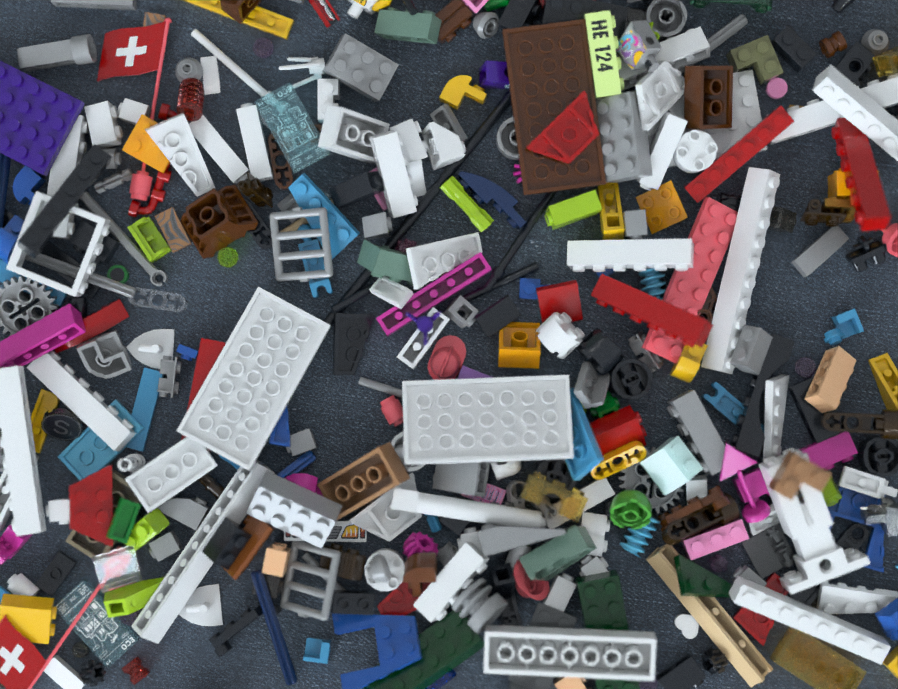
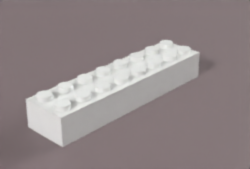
[484,625,656,681]

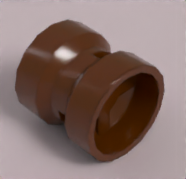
[819,31,847,59]

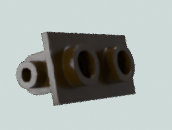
[237,172,273,208]

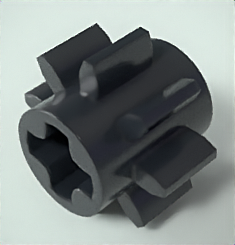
[702,648,728,675]
[79,660,106,687]

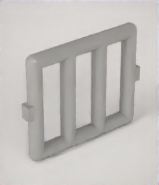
[269,207,333,282]
[280,541,341,621]

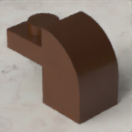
[403,552,438,597]

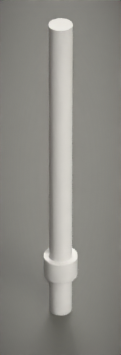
[191,29,287,114]

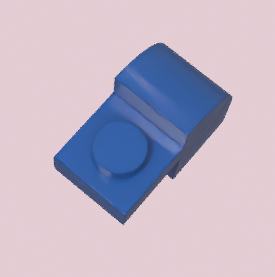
[13,166,46,206]
[0,215,24,264]

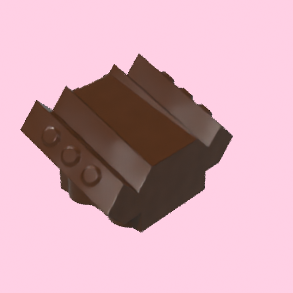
[180,185,258,259]

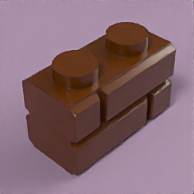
[435,0,473,44]

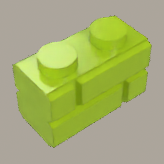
[126,508,169,553]

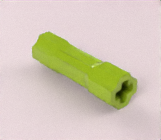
[439,175,494,233]

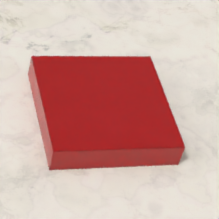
[536,280,583,323]

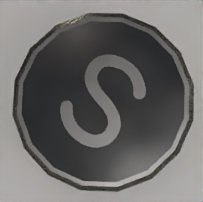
[41,408,84,441]

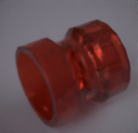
[122,656,150,685]

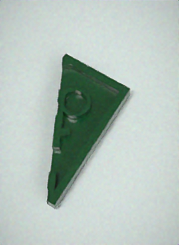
[674,555,732,598]

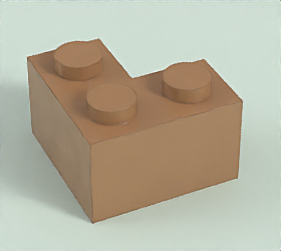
[768,450,832,500]

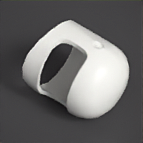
[490,460,522,481]

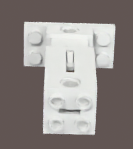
[758,448,870,594]

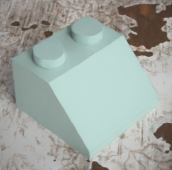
[640,436,703,496]

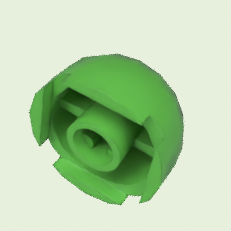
[610,490,652,530]

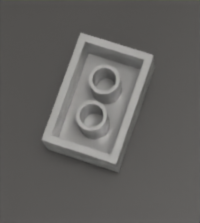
[322,33,399,102]

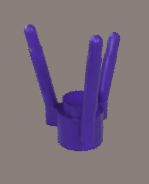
[406,311,441,344]

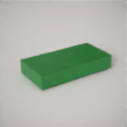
[106,497,141,544]

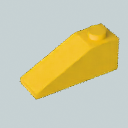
[597,182,625,240]
[868,353,898,410]

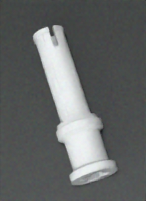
[118,453,146,472]

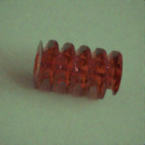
[177,78,205,122]

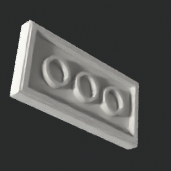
[125,437,218,513]

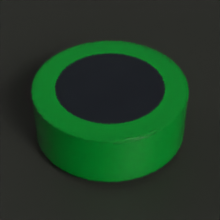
[107,265,129,284]

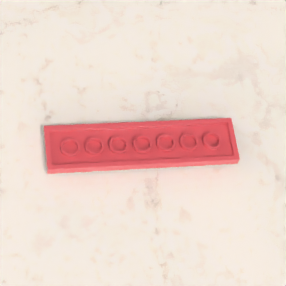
[642,197,738,364]

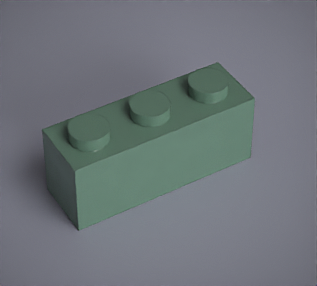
[374,7,442,44]

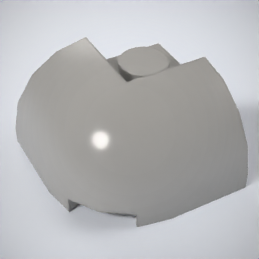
[76,329,132,379]

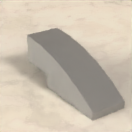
[791,226,849,277]

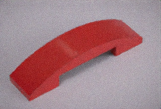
[54,298,130,353]

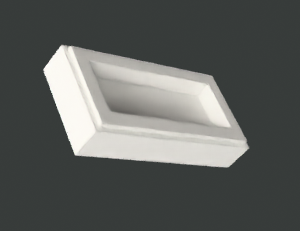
[369,275,414,309]

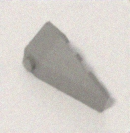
[478,523,567,556]

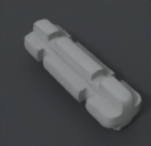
[94,169,133,193]

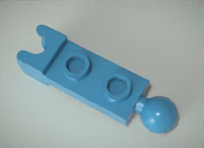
[297,224,333,299]
[701,381,764,434]

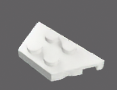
[635,60,685,131]
[349,472,422,542]

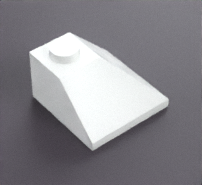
[421,122,466,170]

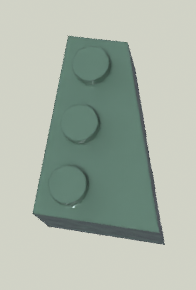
[357,239,427,286]
[519,525,597,581]

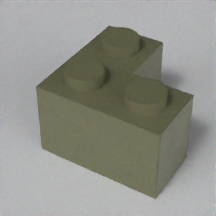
[726,35,784,85]

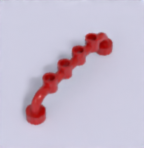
[128,103,178,218]

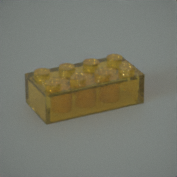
[770,626,867,689]

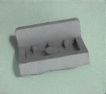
[574,361,611,409]

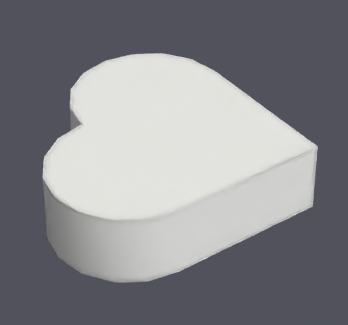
[674,614,699,639]

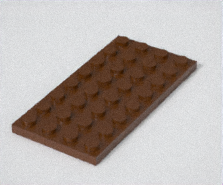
[502,19,606,195]

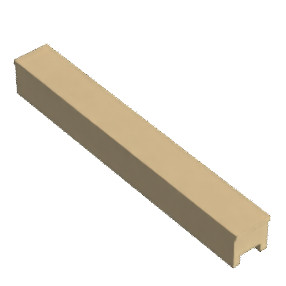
[646,544,773,688]

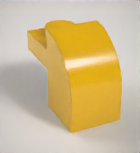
[439,75,487,110]
[669,344,708,383]

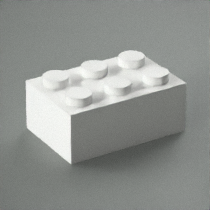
[318,106,390,164]

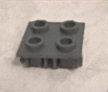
[742,524,795,579]

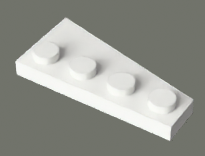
[145,113,216,197]
[406,232,483,289]
[763,374,789,459]
[816,581,898,614]

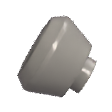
[473,12,499,39]
[861,29,889,56]
[175,57,203,85]
[366,554,391,582]

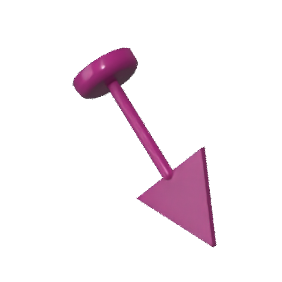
[720,443,771,523]

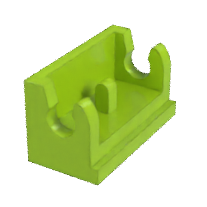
[127,216,172,263]

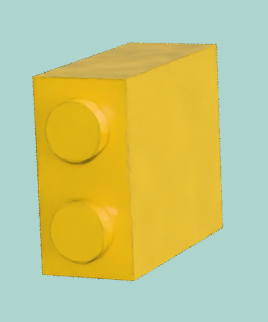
[0,594,57,644]

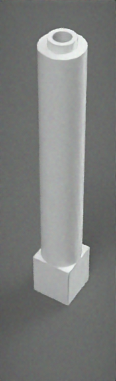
[391,488,545,528]

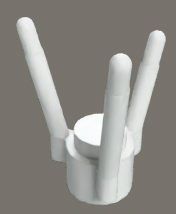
[279,57,326,90]

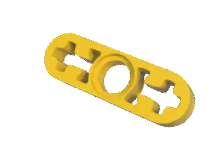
[590,441,647,480]

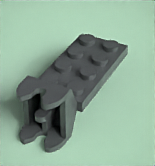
[507,601,577,689]

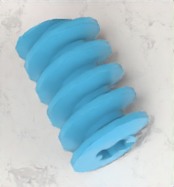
[639,268,666,300]
[620,517,661,558]

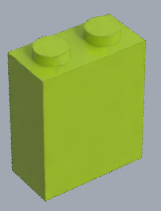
[544,190,602,230]

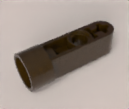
[819,409,898,439]
[662,492,740,545]

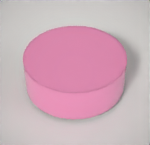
[766,78,788,99]

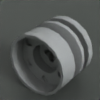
[452,578,508,634]

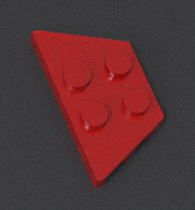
[526,91,599,164]
[69,465,113,546]

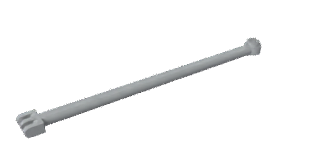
[80,191,168,287]

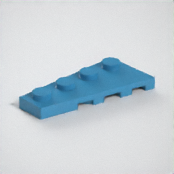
[288,173,360,260]

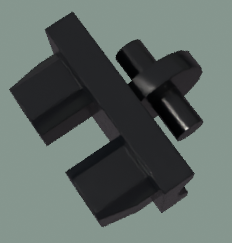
[845,235,887,272]

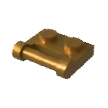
[821,196,855,223]

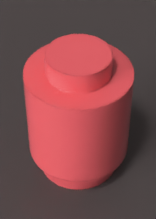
[380,395,403,427]

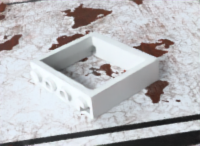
[6,191,110,297]

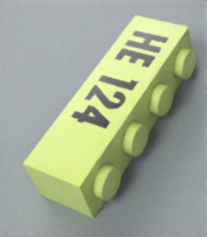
[584,10,624,99]

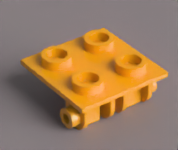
[635,180,688,234]

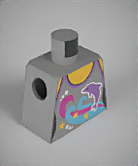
[615,20,661,72]

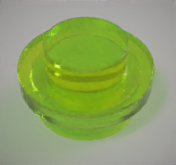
[217,247,238,268]

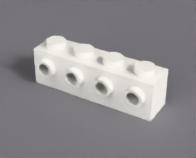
[369,130,418,218]
[413,542,489,622]

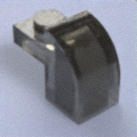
[860,497,898,537]

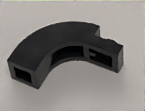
[489,563,523,626]

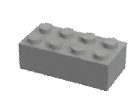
[595,92,653,183]
[666,390,725,475]
[246,470,342,548]

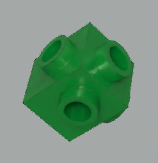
[589,390,620,419]

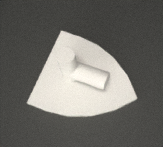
[126,329,175,369]
[179,584,223,626]

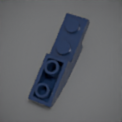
[458,171,526,230]

